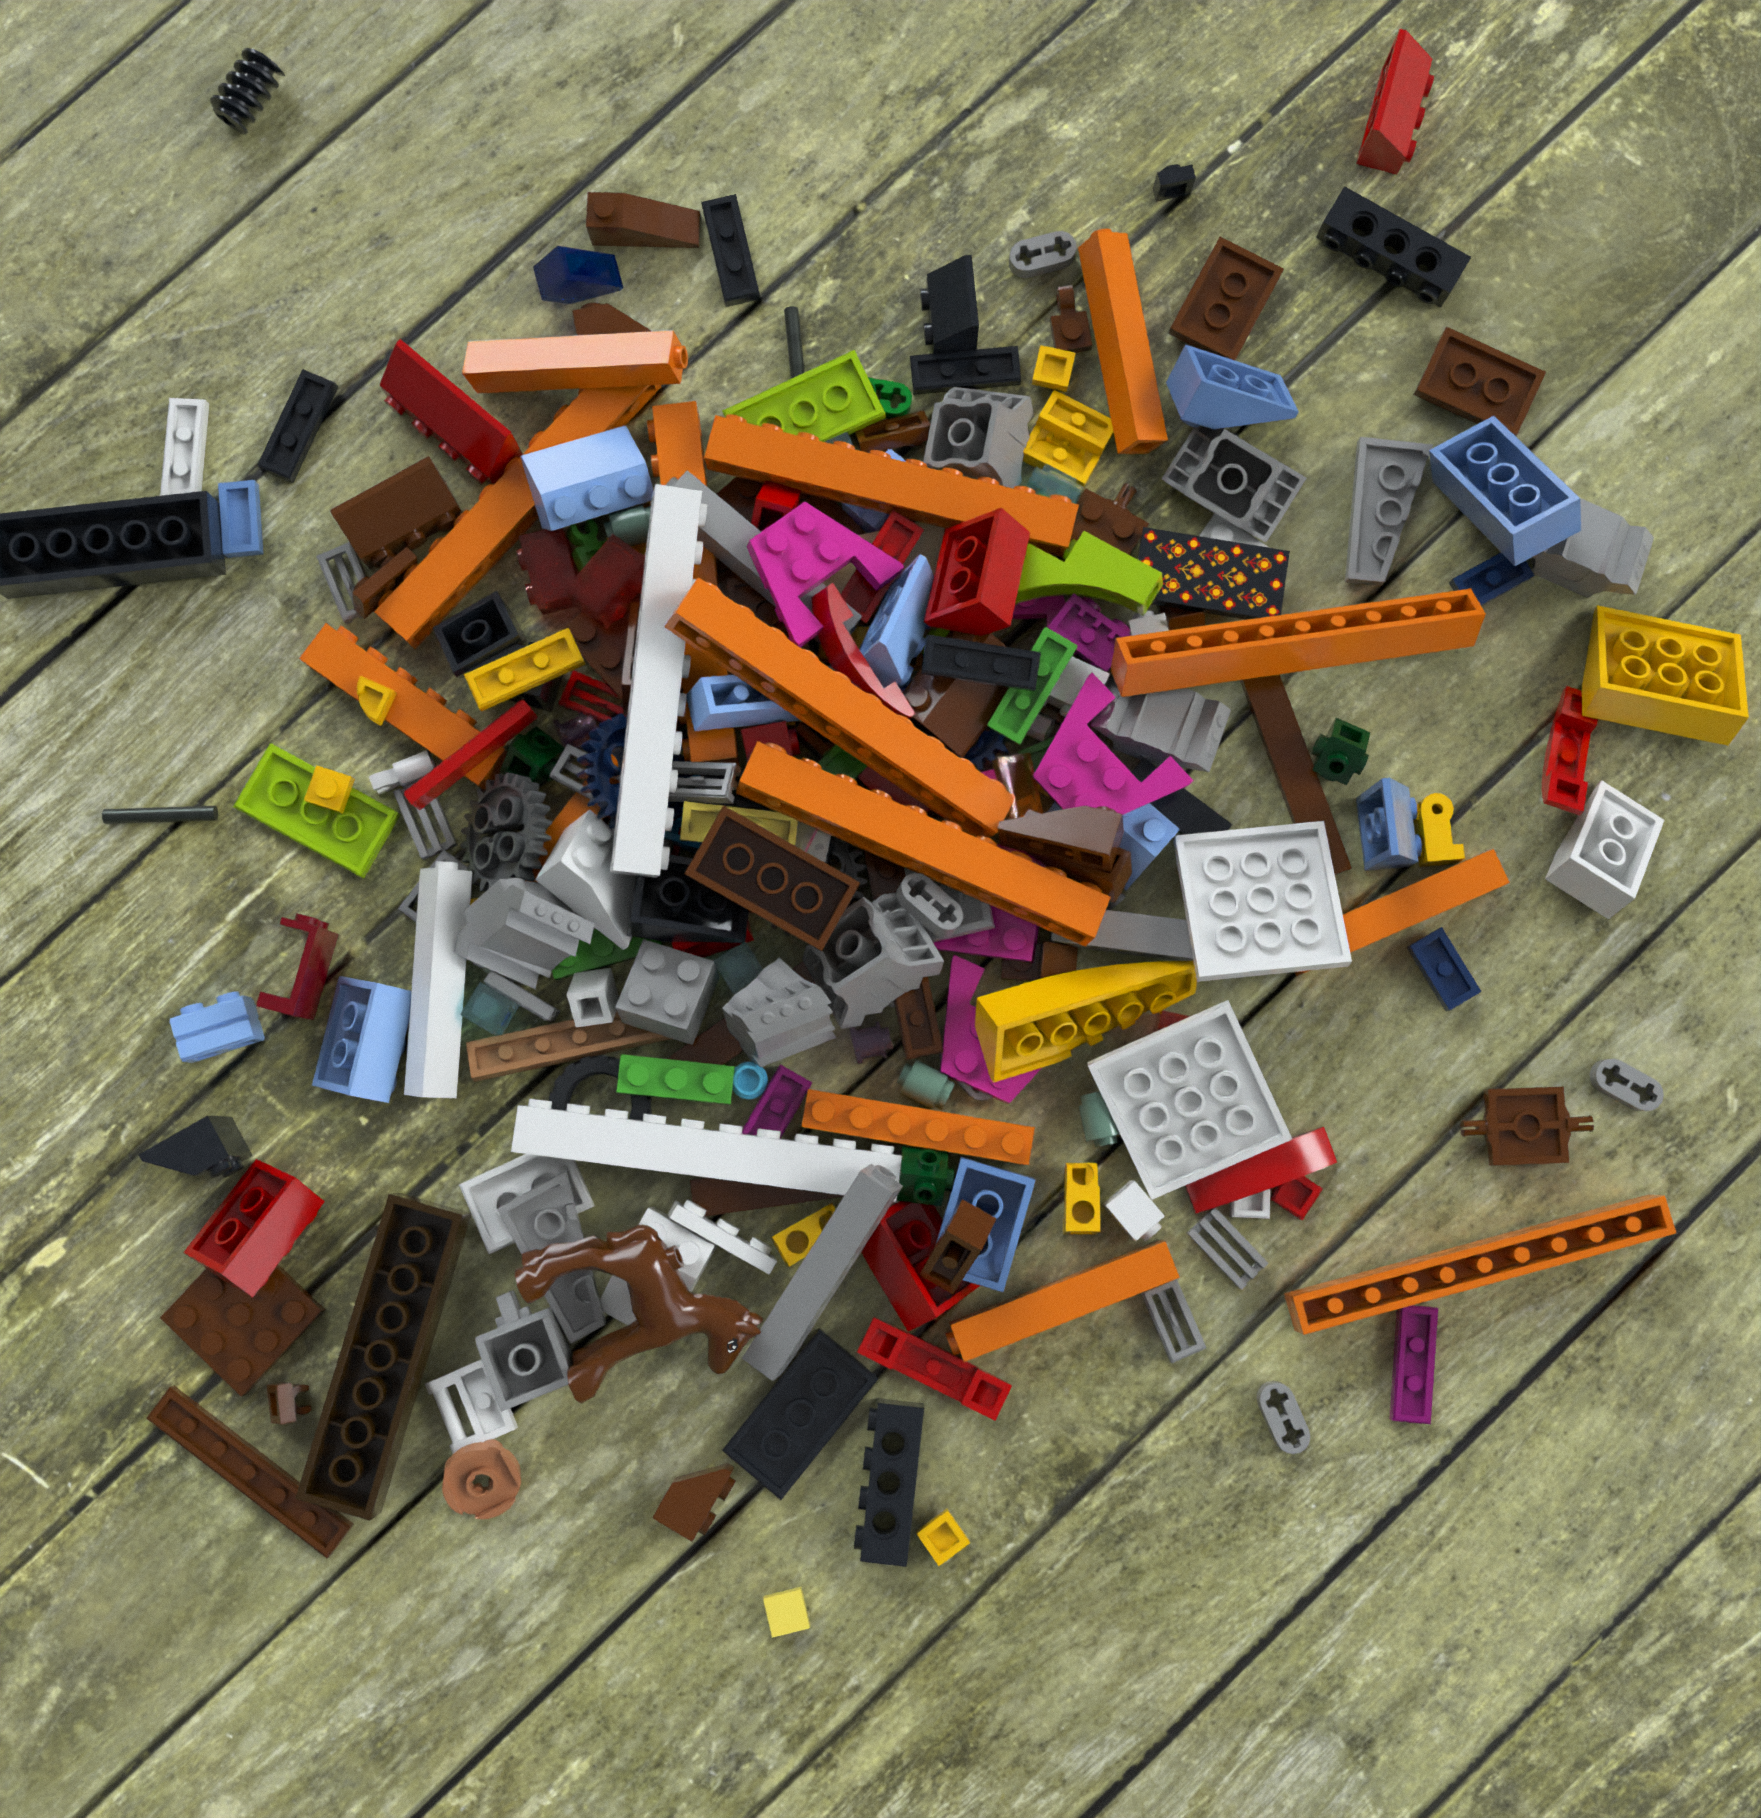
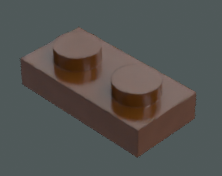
[855,410,930,453]
[352,547,417,619]

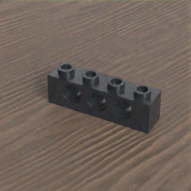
[1316,186,1471,308]
[854,1398,924,1567]

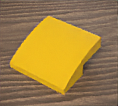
[1023,390,1114,491]

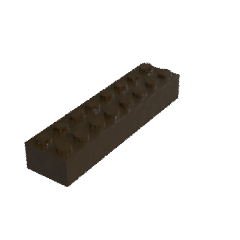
[295,1193,472,1521]

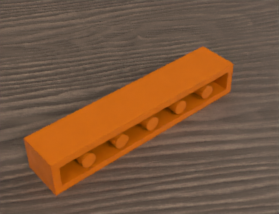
[299,623,507,789]
[801,1089,1035,1165]

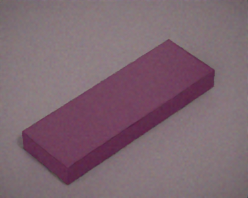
[742,1064,812,1139]
[1389,1305,1438,1425]

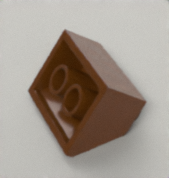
[330,456,463,569]
[902,630,1008,758]

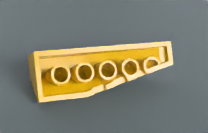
[975,961,1197,1083]

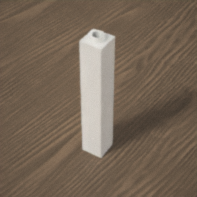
[404,861,472,1098]

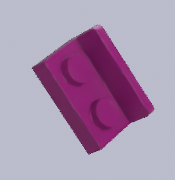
[1047,593,1132,673]

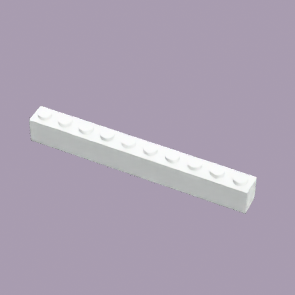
[610,484,707,878]
[511,1099,902,1202]

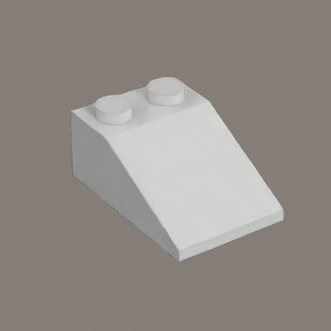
[1545,780,1664,919]
[535,810,636,950]
[600,1207,718,1325]

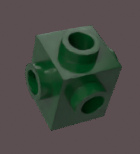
[1311,717,1371,785]
[500,726,565,785]
[896,1146,954,1206]

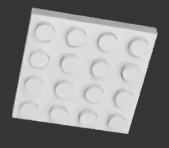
[1173,821,1352,982]
[1087,1000,1292,1200]

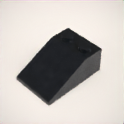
[626,854,749,943]

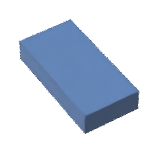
[218,480,264,558]

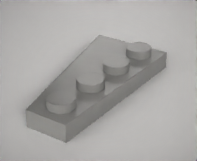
[1345,437,1433,586]
[497,1171,606,1343]

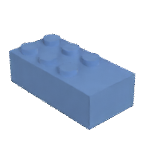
[1429,416,1581,566]

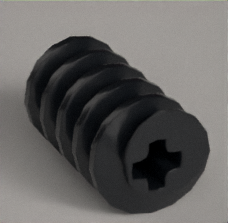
[210,48,285,135]

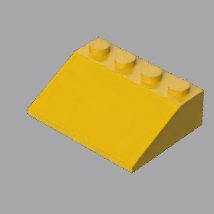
[1582,605,1749,746]

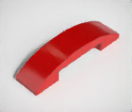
[811,583,915,718]
[1542,686,1598,816]
[1185,1127,1337,1213]
[857,1317,1012,1421]

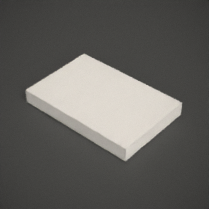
[459,1154,595,1254]

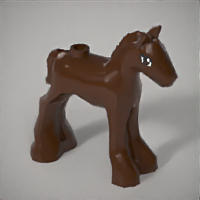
[515,1225,763,1404]

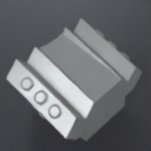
[923,387,1034,489]
[1161,425,1307,542]
[1531,498,1654,598]
[1091,673,1231,772]
[454,878,595,989]
[802,893,944,1029]
[722,957,837,1067]

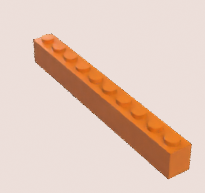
[374,385,661,649]
[647,401,740,767]
[704,414,1079,557]
[664,577,1016,838]
[1110,589,1486,697]
[736,741,1111,947]
[1284,1195,1676,1335]

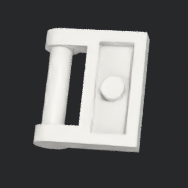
[425,1359,518,1454]

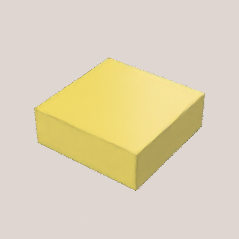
[763,1587,810,1638]

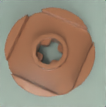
[442,1439,521,1520]

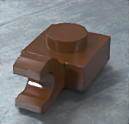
[1049,285,1092,353]

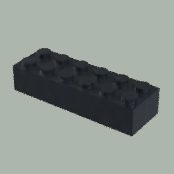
[0,491,226,599]

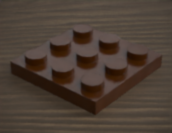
[160,1264,326,1397]

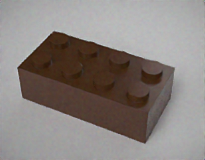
[685,805,860,951]

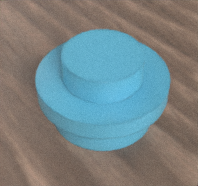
[732,1062,768,1099]

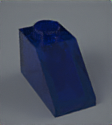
[533,246,624,304]

